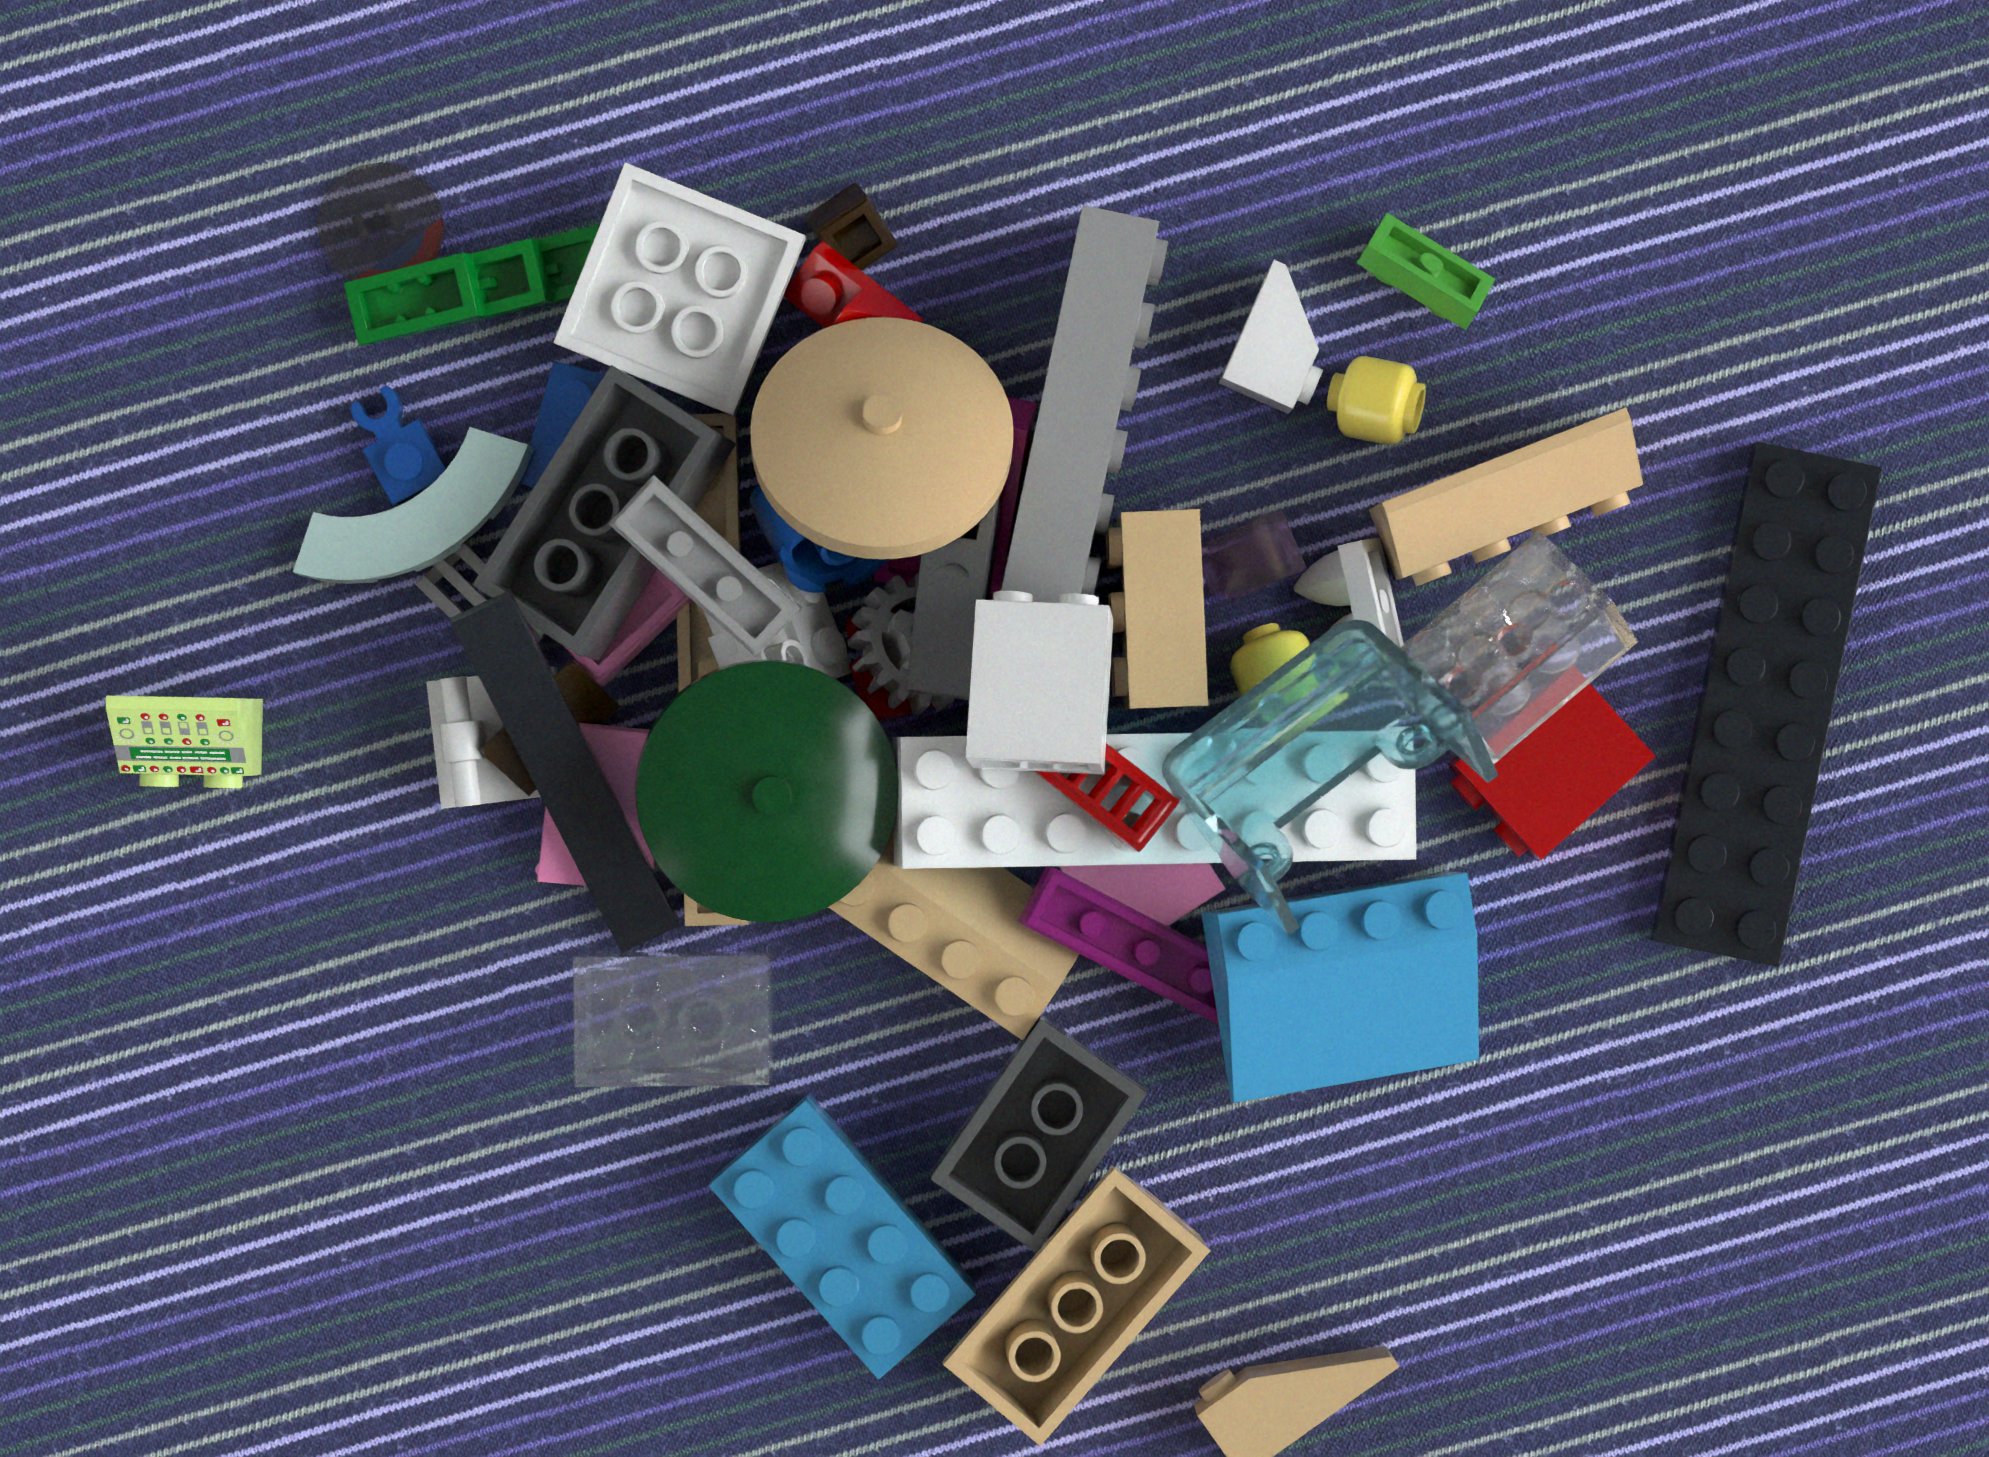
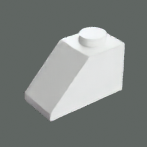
[1219,260,1323,414]

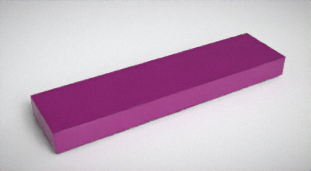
[1018,866,1219,1025]

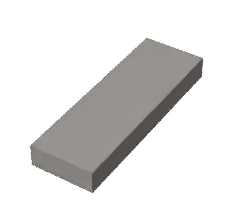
[609,475,800,657]

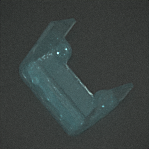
[1162,620,1498,935]

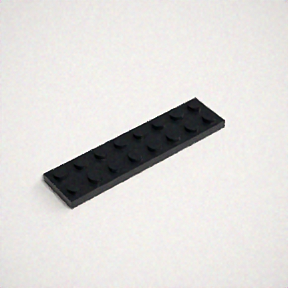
[1650,442,1882,967]

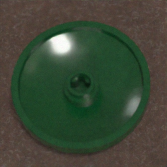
[635,659,898,922]

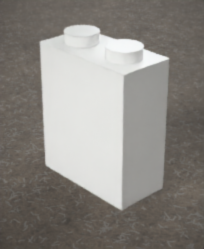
[966,591,1113,774]

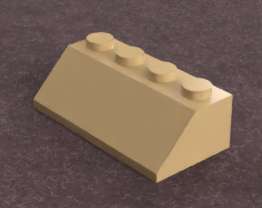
[1369,407,1643,587]
[828,829,1079,1040]
[942,1166,1210,1446]

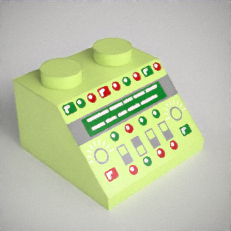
[106,696,263,788]

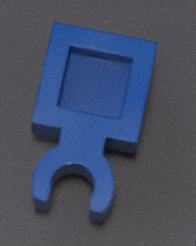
[351,385,447,507]

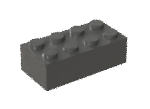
[473,365,736,661]

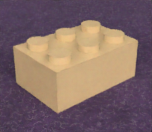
[1105,509,1208,709]

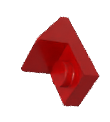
[783,241,924,328]

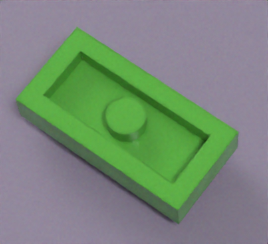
[1357,213,1495,330]

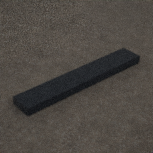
[451,590,679,953]

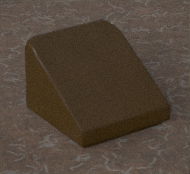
[805,183,899,271]

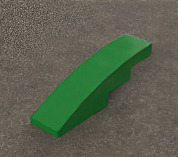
[344,224,600,346]

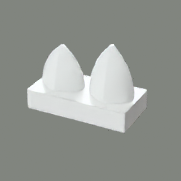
[1294,538,1407,671]

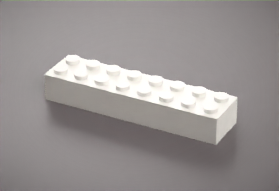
[892,730,1416,869]

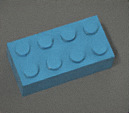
[708,1093,976,1380]

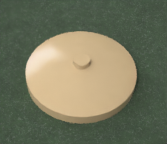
[750,317,1014,559]

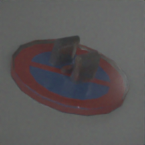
[317,162,445,281]

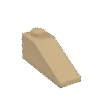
[1194,1346,1399,1457]

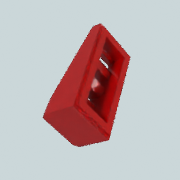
[1034,743,1180,852]

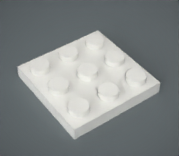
[553,163,806,416]

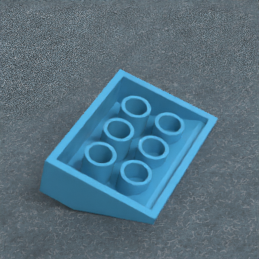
[1201,871,1479,1103]

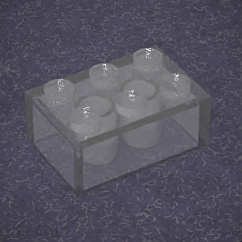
[1391,530,1638,768]
[573,950,774,1087]

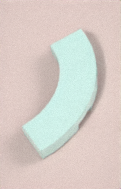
[293,427,534,584]

